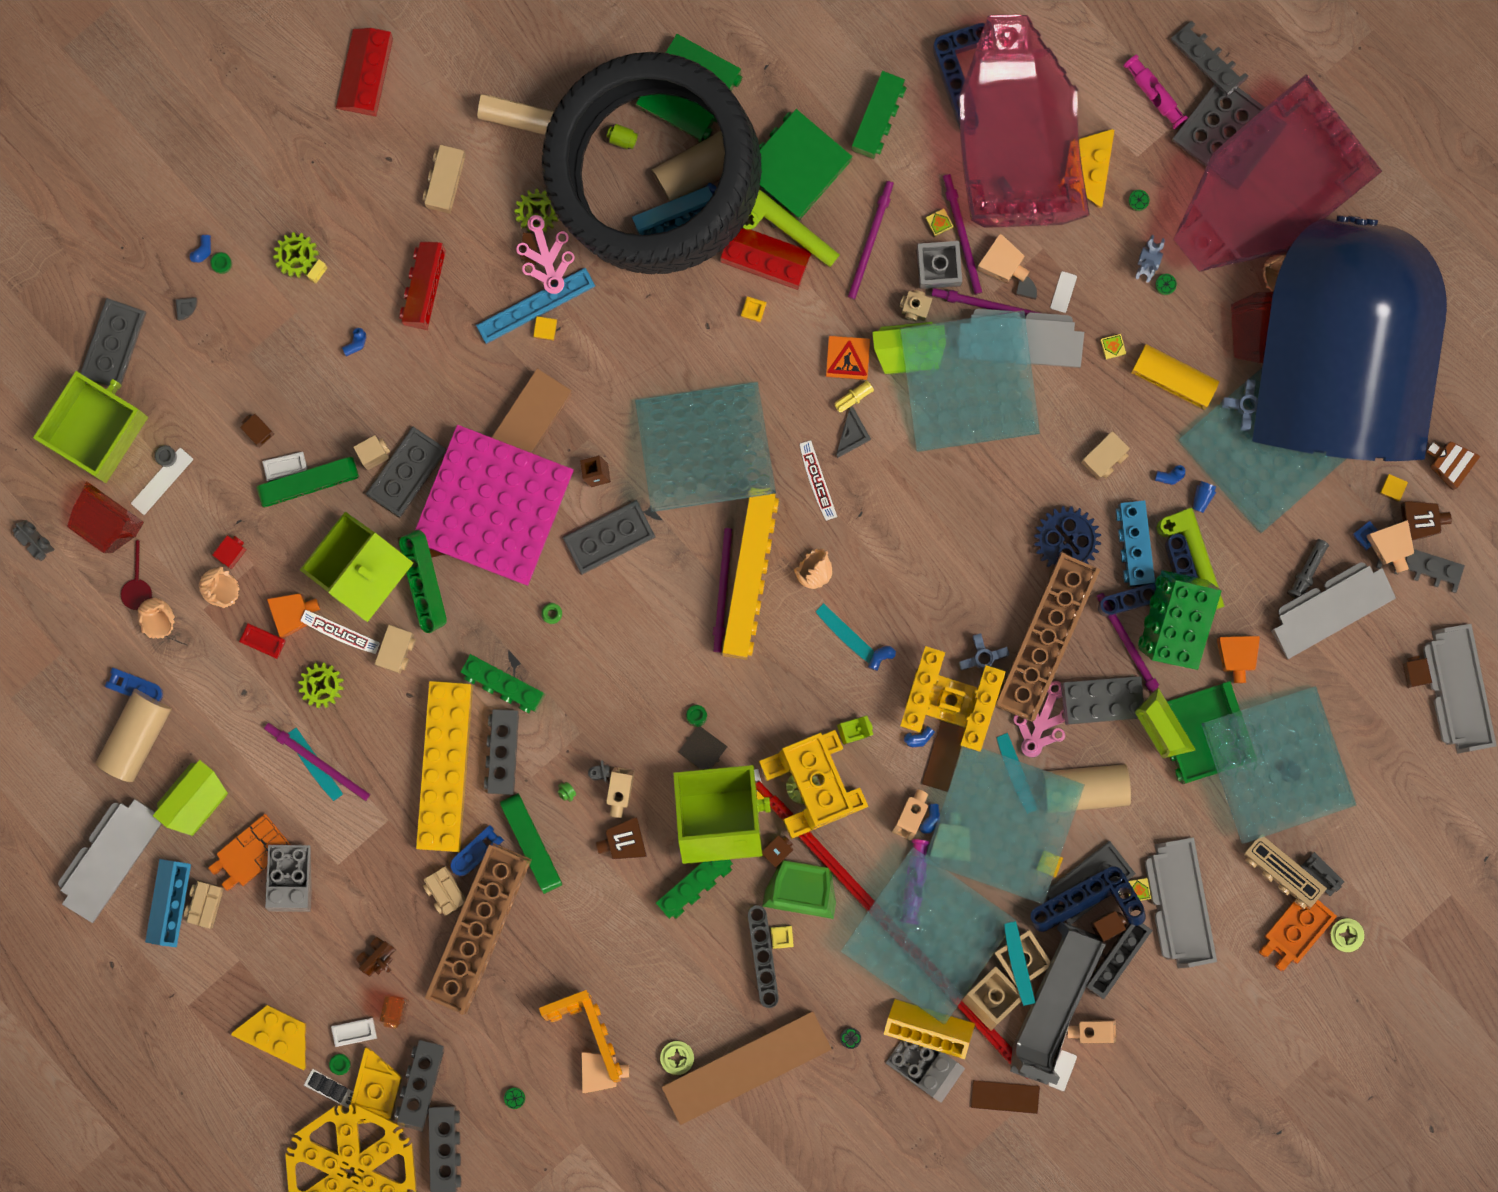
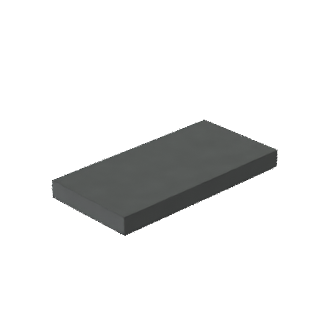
[80,298,147,390]
[366,426,447,518]
[563,500,656,575]
[1044,841,1136,925]

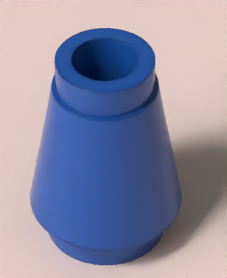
[1192,481,1216,513]

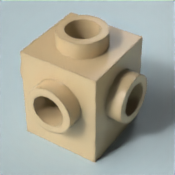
[899,290,933,321]

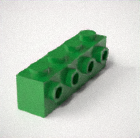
[851,71,907,159]
[460,654,546,713]
[656,859,733,919]

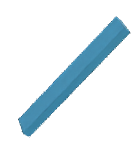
[476,268,595,344]

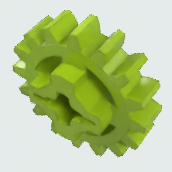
[515,189,558,233]
[273,232,319,278]
[298,663,344,708]

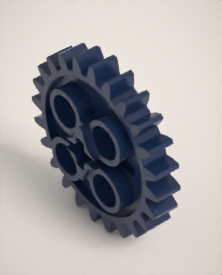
[1033,506,1101,567]

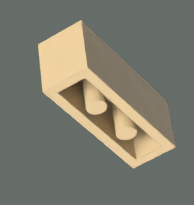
[423,145,466,214]

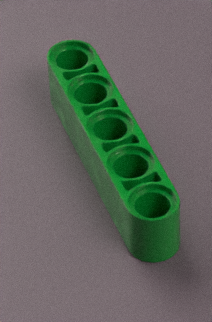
[256,457,359,507]
[399,530,447,633]
[499,793,563,894]

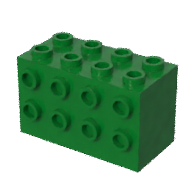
[1138,570,1222,670]

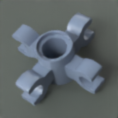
[1136,235,1165,283]
[1222,379,1258,431]
[959,633,1009,671]

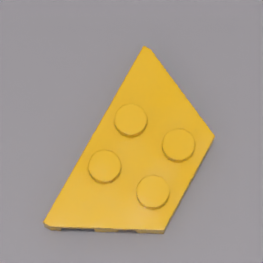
[1064,129,1115,208]
[231,1005,306,1070]
[351,1047,402,1124]

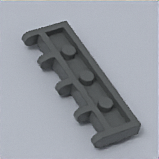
[1171,21,1249,96]
[1376,549,1465,593]

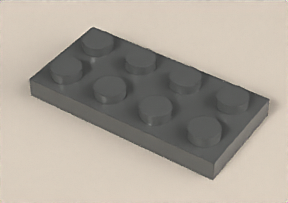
[1061,676,1144,725]

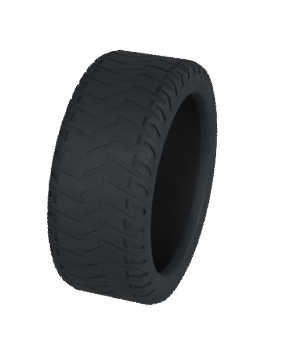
[542,52,762,274]

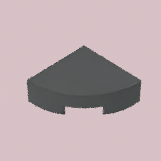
[1016,277,1037,300]
[176,298,198,321]

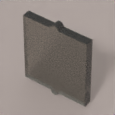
[678,726,728,770]

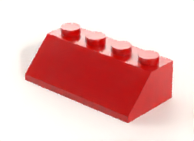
[336,28,393,117]
[721,228,812,290]
[399,242,446,330]

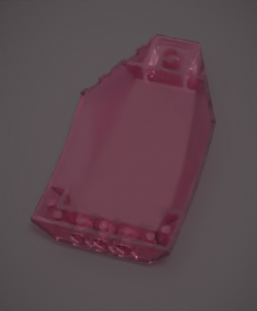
[960,15,1090,228]
[1173,74,1382,272]

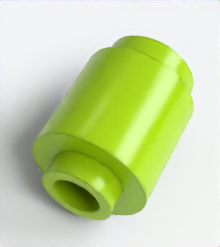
[606,124,638,150]

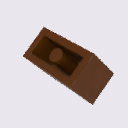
[1090,911,1127,942]

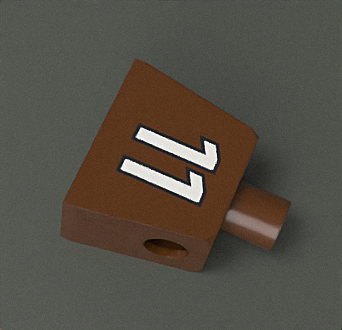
[1401,501,1452,541]
[596,817,647,859]

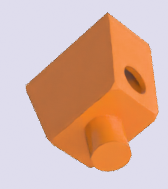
[267,594,321,638]
[1217,636,1260,684]

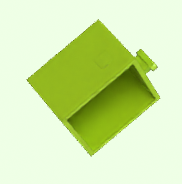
[33,371,148,483]
[300,512,413,622]
[673,765,771,864]

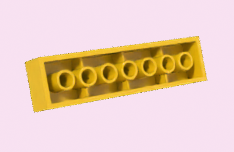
[722,488,779,660]
[416,681,473,852]

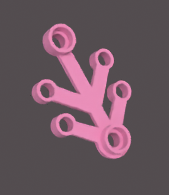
[516,215,574,294]
[1014,681,1065,758]

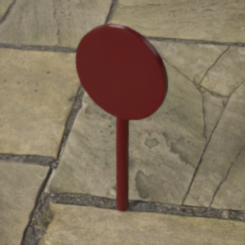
[121,540,152,610]

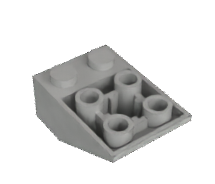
[265,845,312,912]
[886,1040,965,1103]

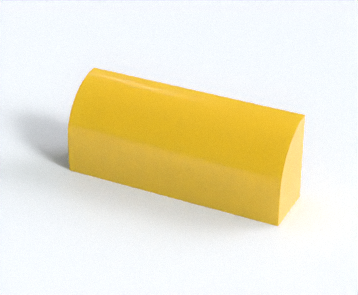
[1131,344,1220,410]
[884,999,975,1059]

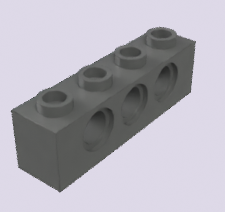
[484,709,519,795]
[1086,923,1153,999]
[394,1040,444,1132]
[429,1106,461,1192]

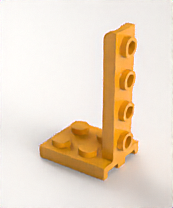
[539,990,623,1083]

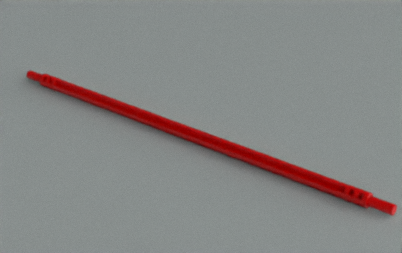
[756,781,1028,1079]

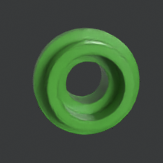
[541,603,562,624]
[557,782,576,802]

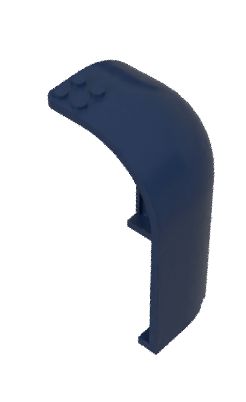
[1252,215,1447,461]

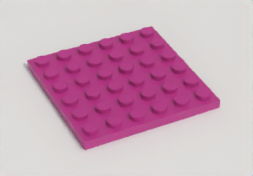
[415,425,574,586]

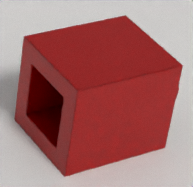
[212,535,247,569]

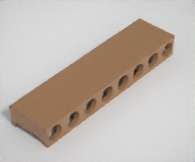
[492,369,572,454]
[995,553,1100,722]
[425,843,532,1015]
[662,1011,832,1125]

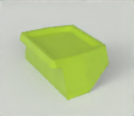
[873,322,946,375]
[1135,688,1196,758]
[153,760,228,836]

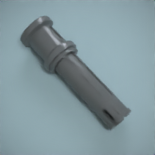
[1287,539,1329,599]

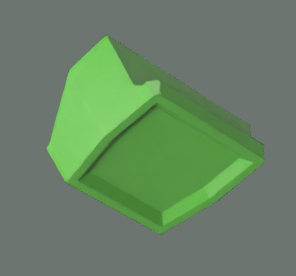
[762,860,836,919]

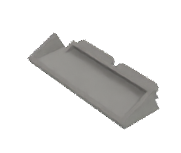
[957,309,1084,368]
[1271,562,1396,660]
[1423,624,1497,754]
[58,799,162,923]
[1145,838,1217,969]

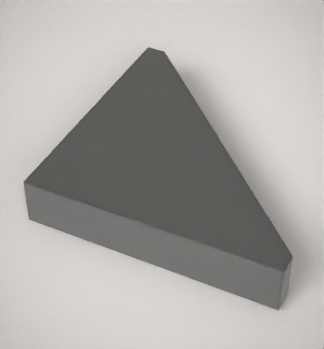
[836,406,871,458]

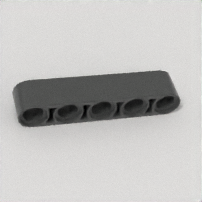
[748,905,779,1008]

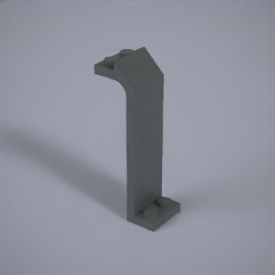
[1010,921,1106,1085]

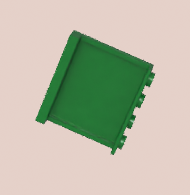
[636,34,743,143]
[759,109,853,221]
[1167,681,1257,784]

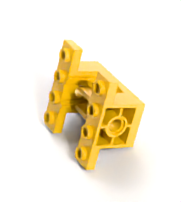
[900,646,1006,752]
[758,730,868,839]

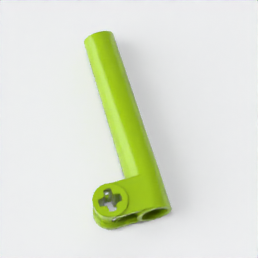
[743,190,840,267]
[1156,508,1225,610]

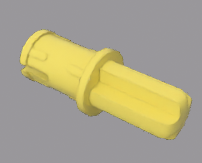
[834,380,874,412]

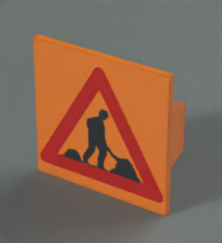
[826,336,870,380]

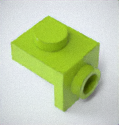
[837,715,873,745]

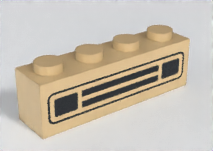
[1244,834,1327,910]

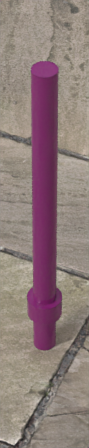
[943,174,983,295]
[848,181,894,300]
[931,288,1040,318]
[712,528,733,653]
[1096,593,1165,698]
[264,722,371,801]

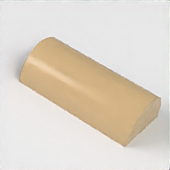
[477,94,554,135]
[651,131,725,202]
[96,689,172,782]
[1042,764,1131,813]

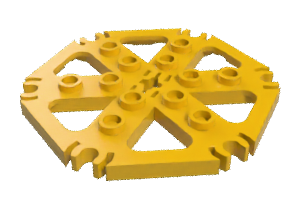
[285,1103,417,1192]

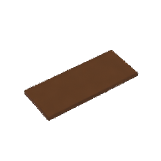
[922,721,965,792]
[971,1080,1040,1114]

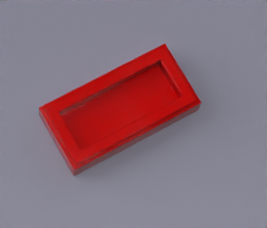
[239,623,286,659]

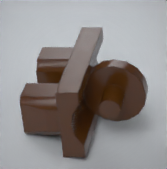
[356,937,396,977]

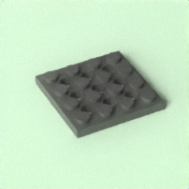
[1172,84,1287,190]

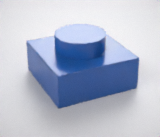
[1352,521,1378,551]

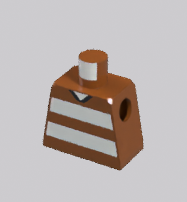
[1426,441,1480,490]

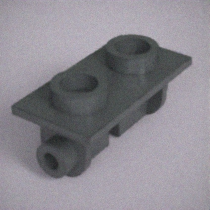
[13,520,55,561]
[588,760,611,783]
[1300,852,1345,896]

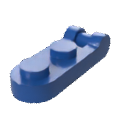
[104,667,163,702]
[451,825,504,876]

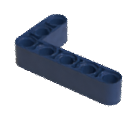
[933,23,991,135]
[1097,534,1198,617]
[1030,866,1146,932]

